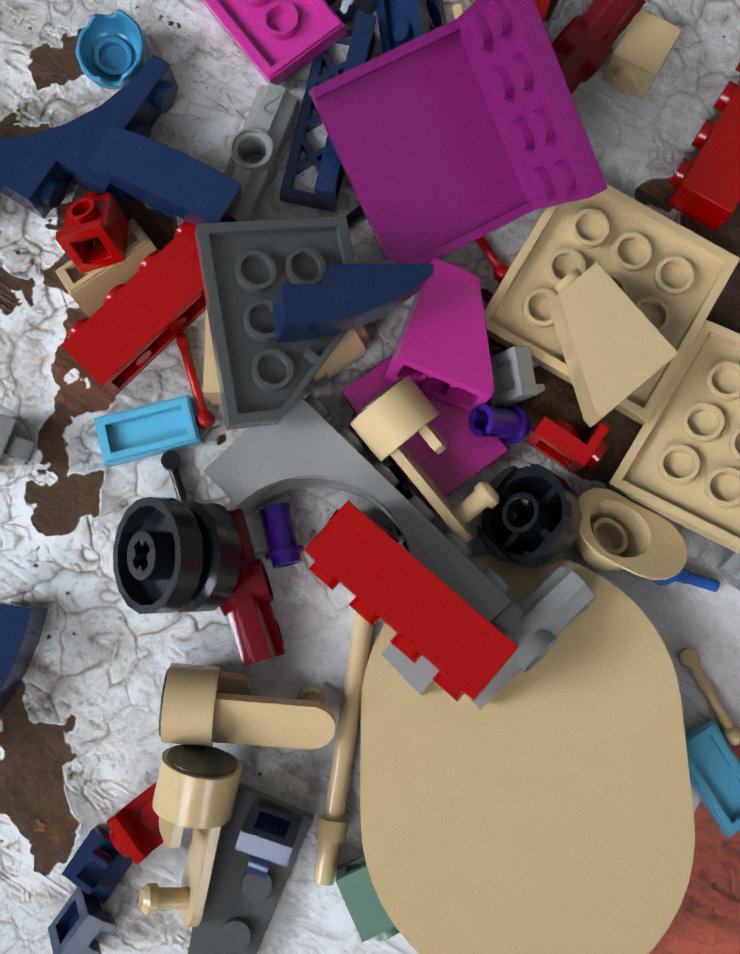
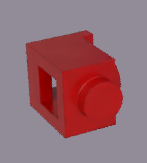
[55,192,129,274]

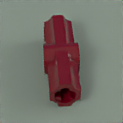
[551,0,646,94]
[220,508,286,667]

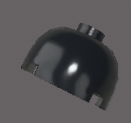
[477,464,582,568]

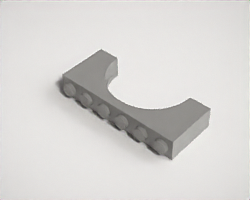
[204,394,511,695]

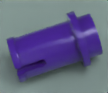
[469,404,532,444]
[258,503,304,569]

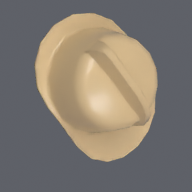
[575,488,687,580]

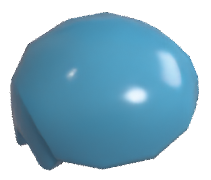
[75,9,149,90]

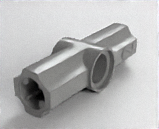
[224,83,299,222]
[468,565,595,710]

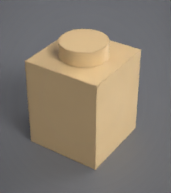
[602,8,682,100]

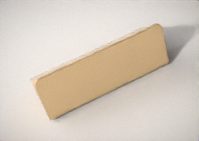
[55,218,157,317]

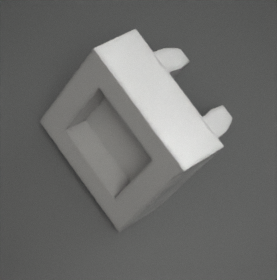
[490,346,545,407]
[0,414,36,463]

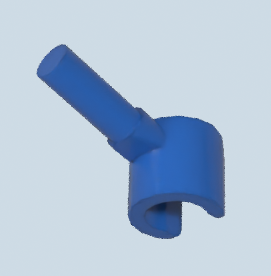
[652,568,720,592]

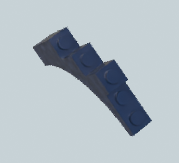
[0,54,179,219]

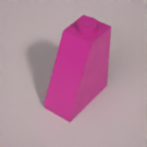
[385,257,494,413]

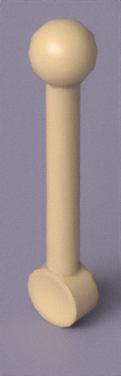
[678,648,740,746]

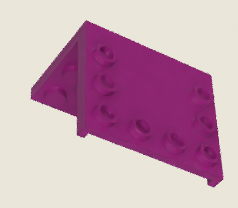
[309,0,608,264]

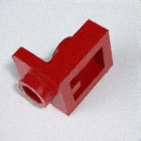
[525,416,610,474]
[106,782,164,865]

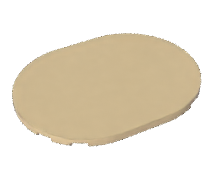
[360,552,695,954]

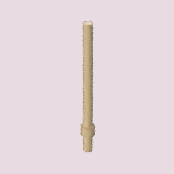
[313,612,374,886]

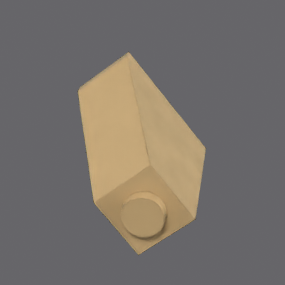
[549,262,679,428]

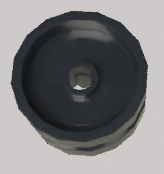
[113,497,241,614]

